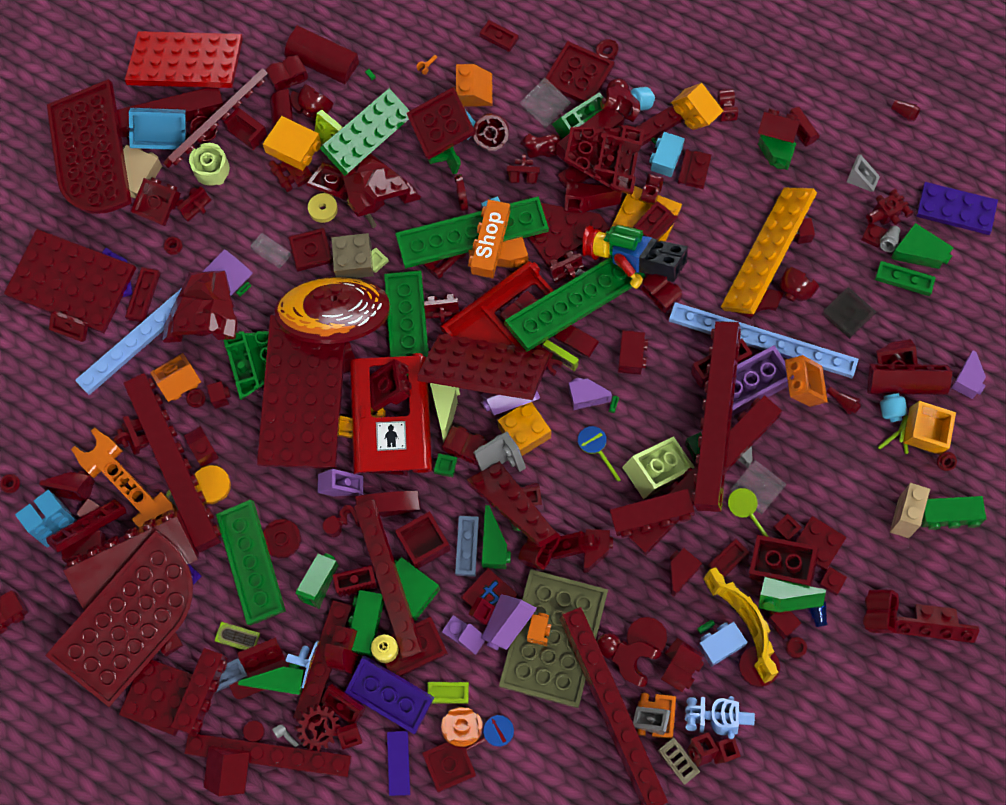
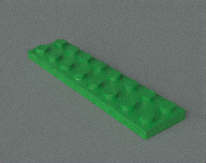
[395,196,549,269]
[504,257,646,352]

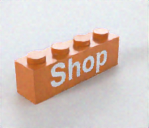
[468,199,510,278]

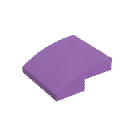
[203,249,253,297]

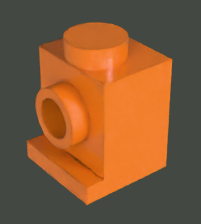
[527,613,551,646]

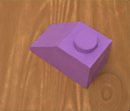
[952,351,986,399]
[568,378,612,410]
[318,469,363,496]

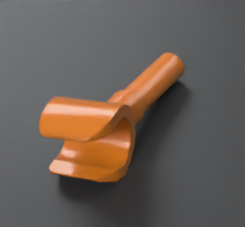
[417,55,437,75]

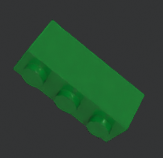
[921,496,986,530]
[348,590,384,657]

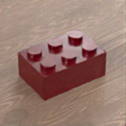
[749,535,819,587]

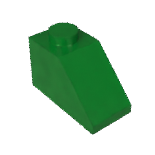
[758,134,796,170]

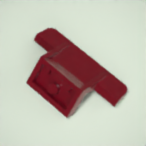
[229,637,306,699]

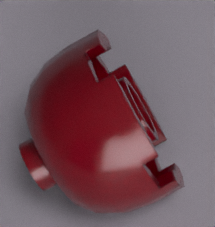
[298,84,334,118]
[473,113,509,151]
[780,267,819,302]

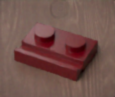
[678,149,712,189]
[633,201,678,242]

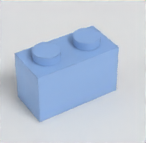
[698,622,748,667]

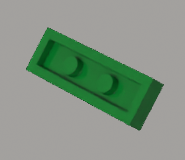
[875,261,936,296]

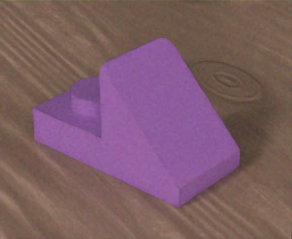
[442,615,485,655]

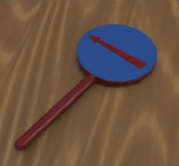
[465,715,514,751]

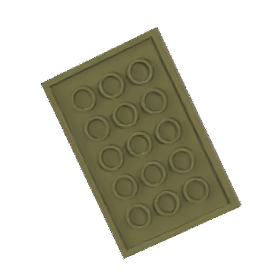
[499,569,608,708]

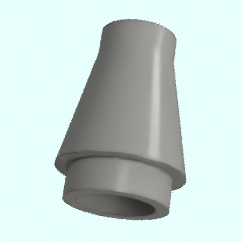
[880,226,901,252]

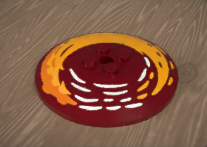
[275,277,390,344]

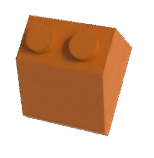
[456,64,493,107]
[150,353,201,402]

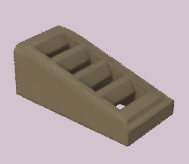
[657,738,700,785]

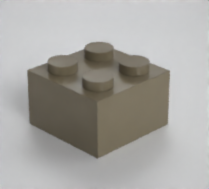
[332,233,374,278]

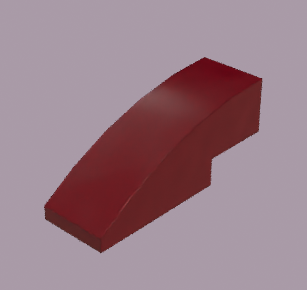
[355,491,421,517]

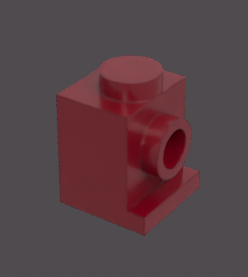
[687,732,719,767]

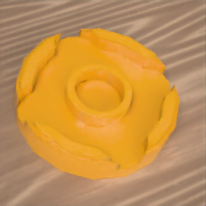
[195,465,231,504]

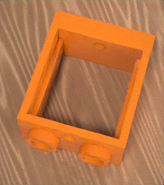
[785,355,828,407]

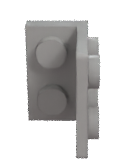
[474,431,526,472]

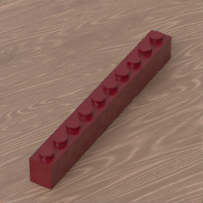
[692,322,741,512]
[123,373,222,553]
[628,395,782,555]
[559,607,668,805]

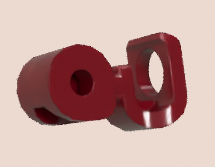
[718,89,738,122]
[640,173,664,204]
[323,505,360,538]

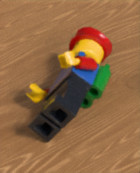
[582,225,688,289]

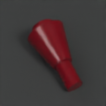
[827,387,861,415]

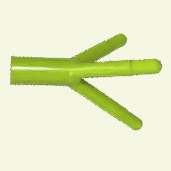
[878,415,909,454]

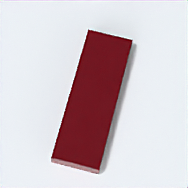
[125,267,161,322]

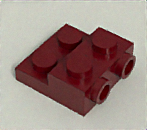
[131,177,181,226]
[370,359,412,411]

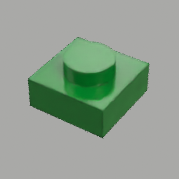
[434,453,458,478]

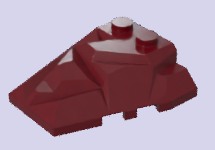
[564,125,644,195]
[339,154,421,217]
[162,270,238,343]

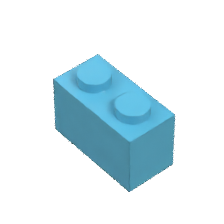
[649,132,685,177]

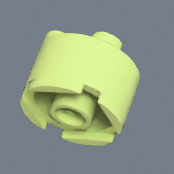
[189,143,230,186]

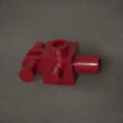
[866,189,914,225]

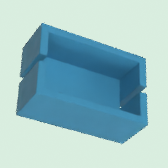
[129,108,186,150]
[15,490,77,547]

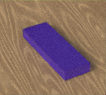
[387,731,411,796]

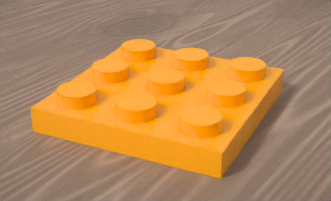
[611,186,682,242]

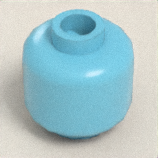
[631,87,655,111]
[880,393,908,422]

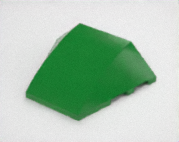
[223,331,269,400]

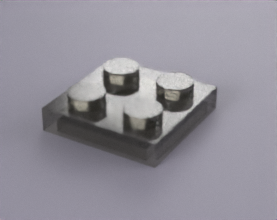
[822,287,877,339]

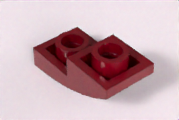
[555,325,599,357]

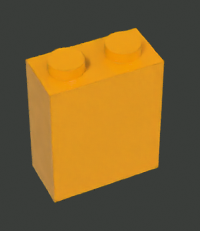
[263,116,321,171]

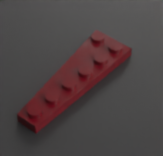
[466,461,557,548]

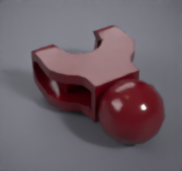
[600,78,640,122]
[597,633,662,687]

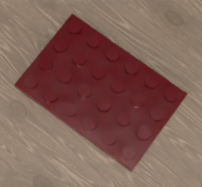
[4,229,136,334]
[418,334,550,400]

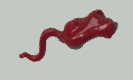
[520,133,561,158]

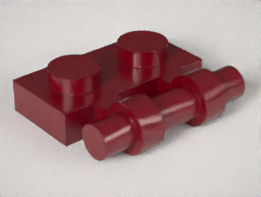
[268,160,313,192]

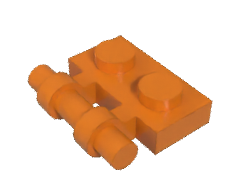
[637,693,676,739]

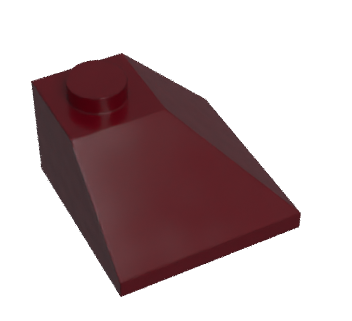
[876,339,918,364]
[39,471,95,502]

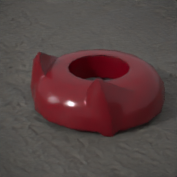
[596,39,619,60]

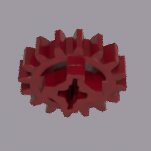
[294,704,340,751]

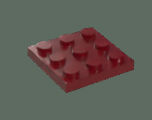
[543,41,615,103]
[406,87,476,160]
[119,660,193,736]

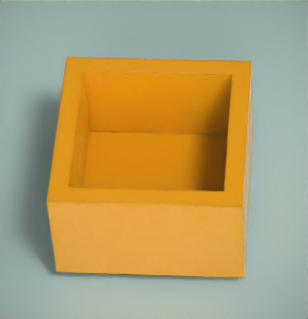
[671,83,723,130]
[903,401,956,455]
[498,402,551,456]

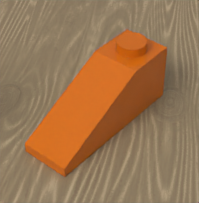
[469,237,528,268]

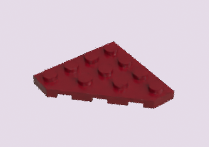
[523,199,610,267]

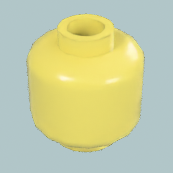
[371,634,399,663]

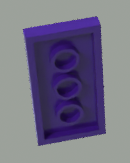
[916,182,998,235]
[345,656,435,734]

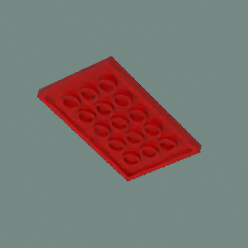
[125,31,243,88]

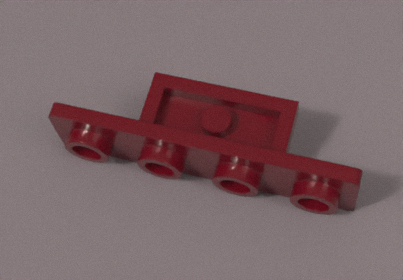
[895,604,980,643]

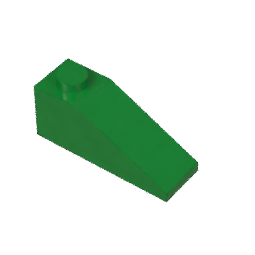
[552,92,603,139]
[482,505,511,569]
[759,577,826,612]
[238,663,305,695]

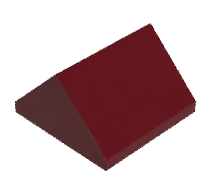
[307,162,348,201]
[204,746,250,797]

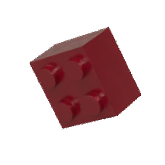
[395,511,451,569]

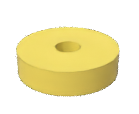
[308,193,338,223]

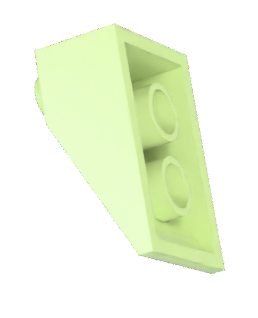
[430,383,460,442]
[622,436,694,499]

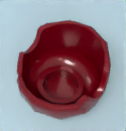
[189,116,218,143]

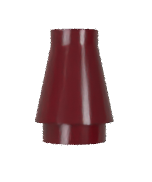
[891,100,921,121]

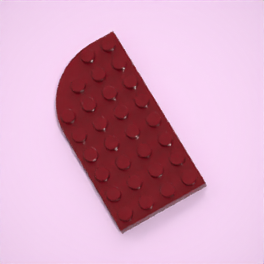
[47,79,132,214]
[45,530,193,707]

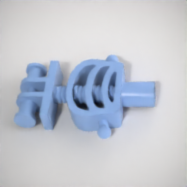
[685,696,755,739]

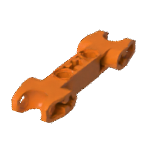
[71,427,177,528]

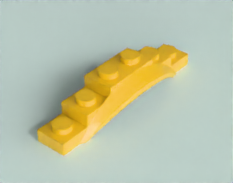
[703,567,778,683]

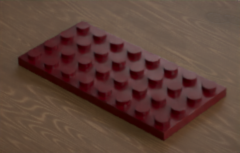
[257,315,346,469]

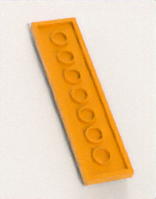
[721,187,817,314]

